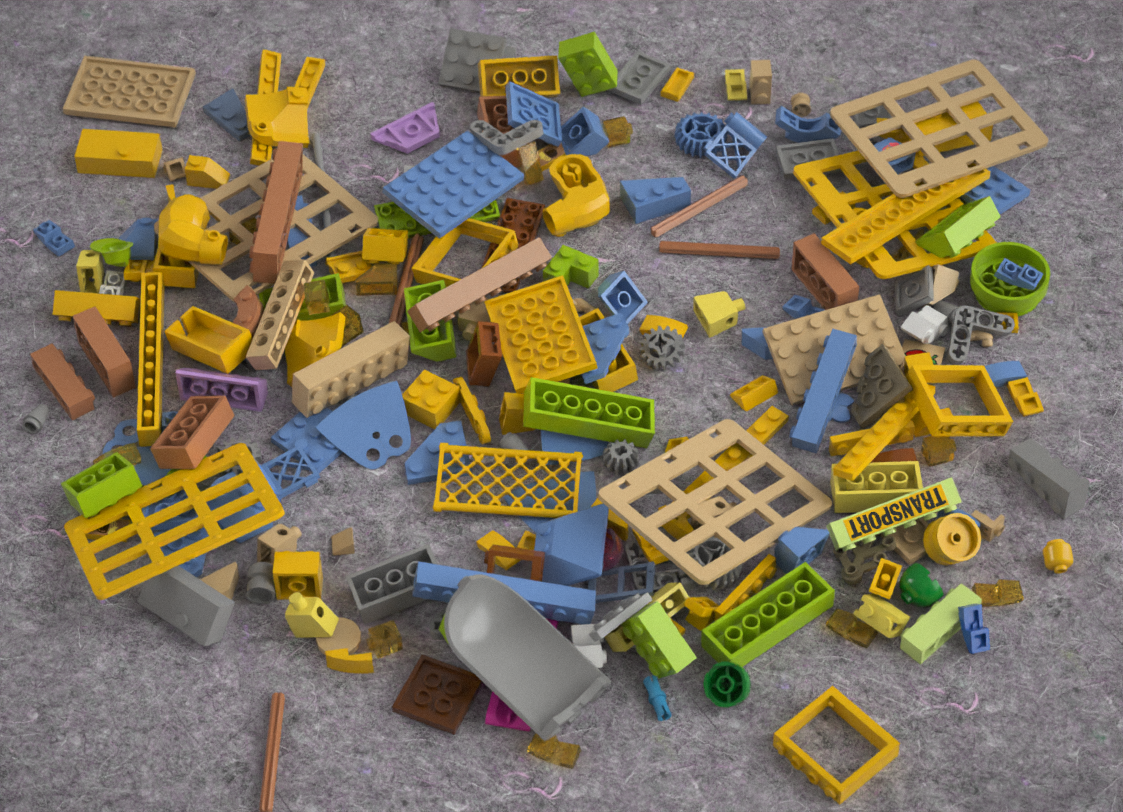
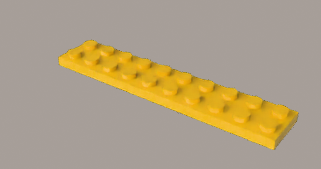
[821,163,991,264]

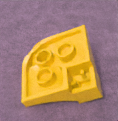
[245,87,309,148]
[284,312,345,387]

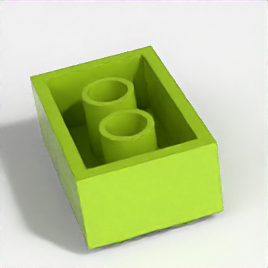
[558,31,618,97]
[60,452,142,518]
[621,601,697,679]

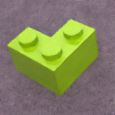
[543,245,599,289]

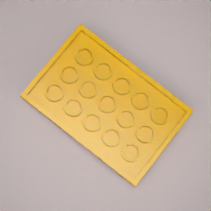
[484,275,598,394]

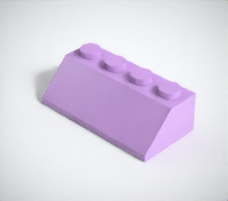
[175,368,268,412]

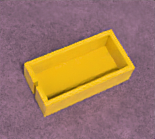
[164,306,253,374]

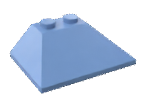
[534,504,609,586]

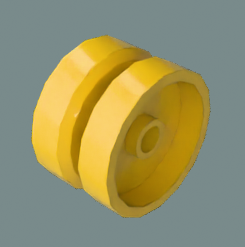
[923,513,981,566]

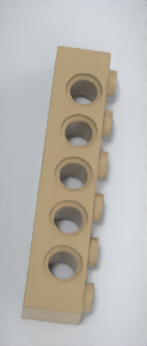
[246,259,314,370]

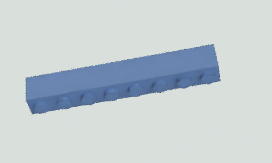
[413,561,596,625]

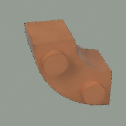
[233,285,265,338]

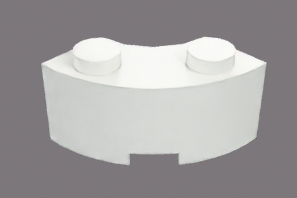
[901,305,949,344]
[570,624,607,668]

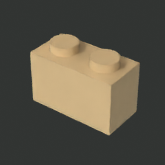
[749,60,772,105]

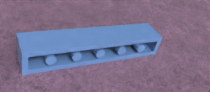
[789,329,857,454]

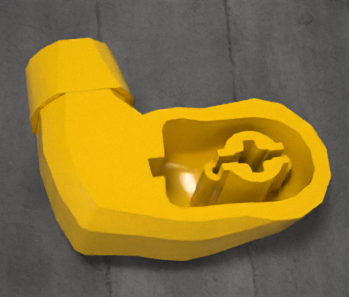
[543,154,610,237]
[158,194,228,265]

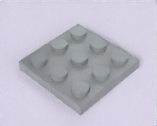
[438,28,507,92]

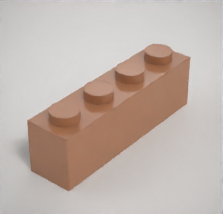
[30,343,95,420]

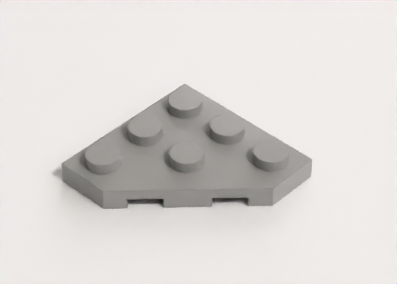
[589,592,653,642]

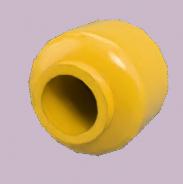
[1043,539,1074,574]

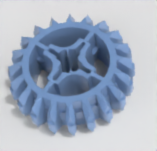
[674,111,728,158]

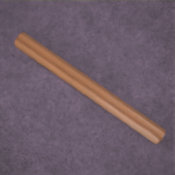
[650,175,748,237]
[389,234,424,327]
[659,241,780,259]
[259,692,285,812]

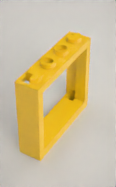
[412,218,519,287]
[906,365,1013,437]
[773,686,900,805]

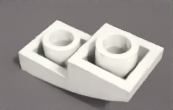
[99,270,127,295]

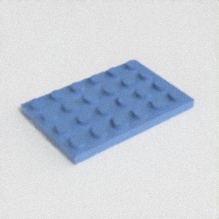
[382,130,524,239]

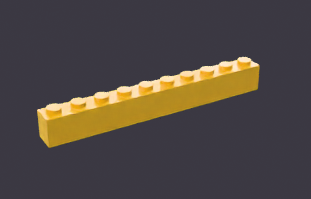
[137,272,165,447]

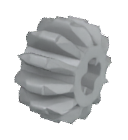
[603,439,639,476]

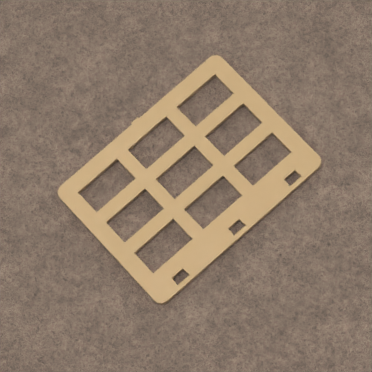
[830,60,1048,198]
[154,155,378,302]
[598,419,832,585]

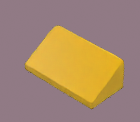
[730,375,778,411]

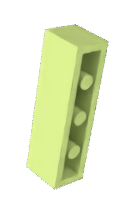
[900,583,982,664]

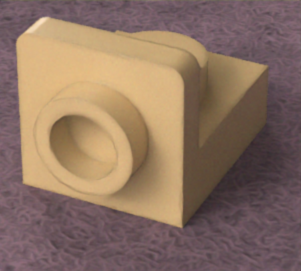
[971,510,1005,542]

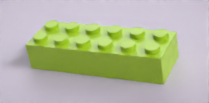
[523,377,655,448]
[701,562,835,667]

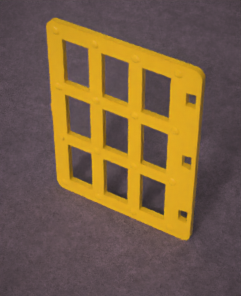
[793,140,997,279]
[64,443,285,600]

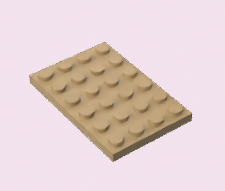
[63,56,196,127]
[762,294,905,406]

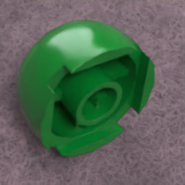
[899,563,944,608]
[703,661,751,708]

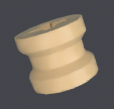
[791,93,811,117]

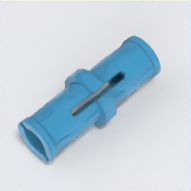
[643,675,672,721]

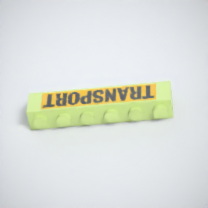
[826,477,962,552]

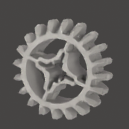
[686,536,743,590]

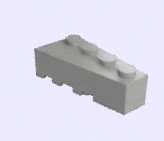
[1008,438,1090,519]

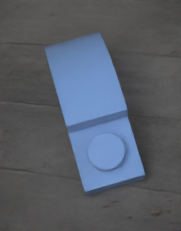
[775,106,841,143]

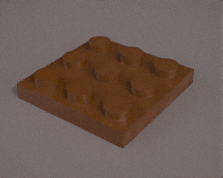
[392,654,484,735]

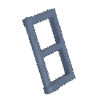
[588,561,655,603]

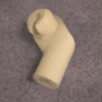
[572,298,596,314]
[964,330,994,347]

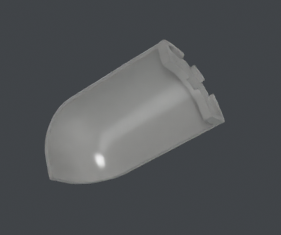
[444,574,612,741]

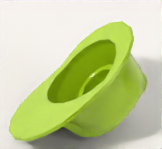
[90,238,134,267]

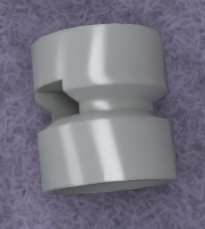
[246,562,275,604]

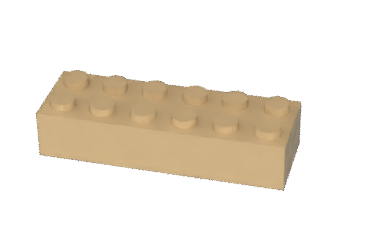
[292,321,410,418]

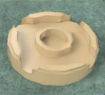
[316,617,361,656]

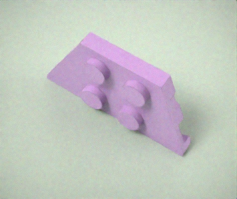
[370,102,440,154]

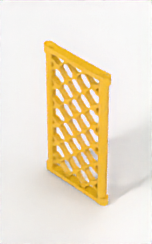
[432,442,583,518]

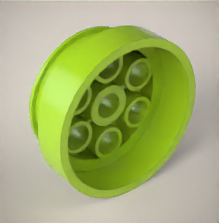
[970,242,1050,316]

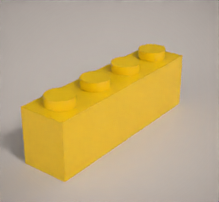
[52,290,140,326]

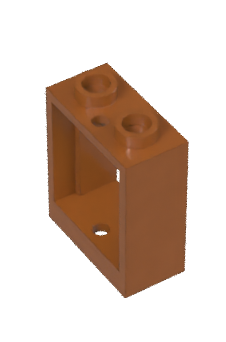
[466,321,502,387]
[484,545,545,582]

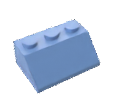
[206,471,273,544]

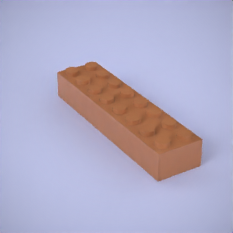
[249,141,303,284]

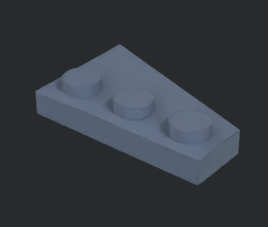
[203,88,250,142]

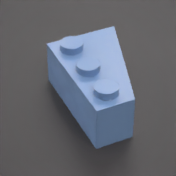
[620,177,691,224]

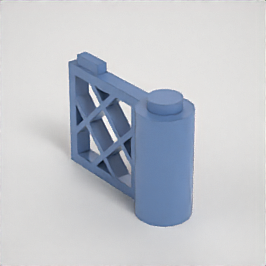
[703,112,767,179]
[247,445,320,502]

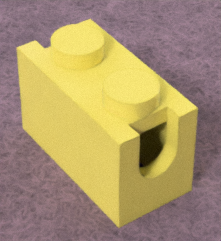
[853,593,910,638]

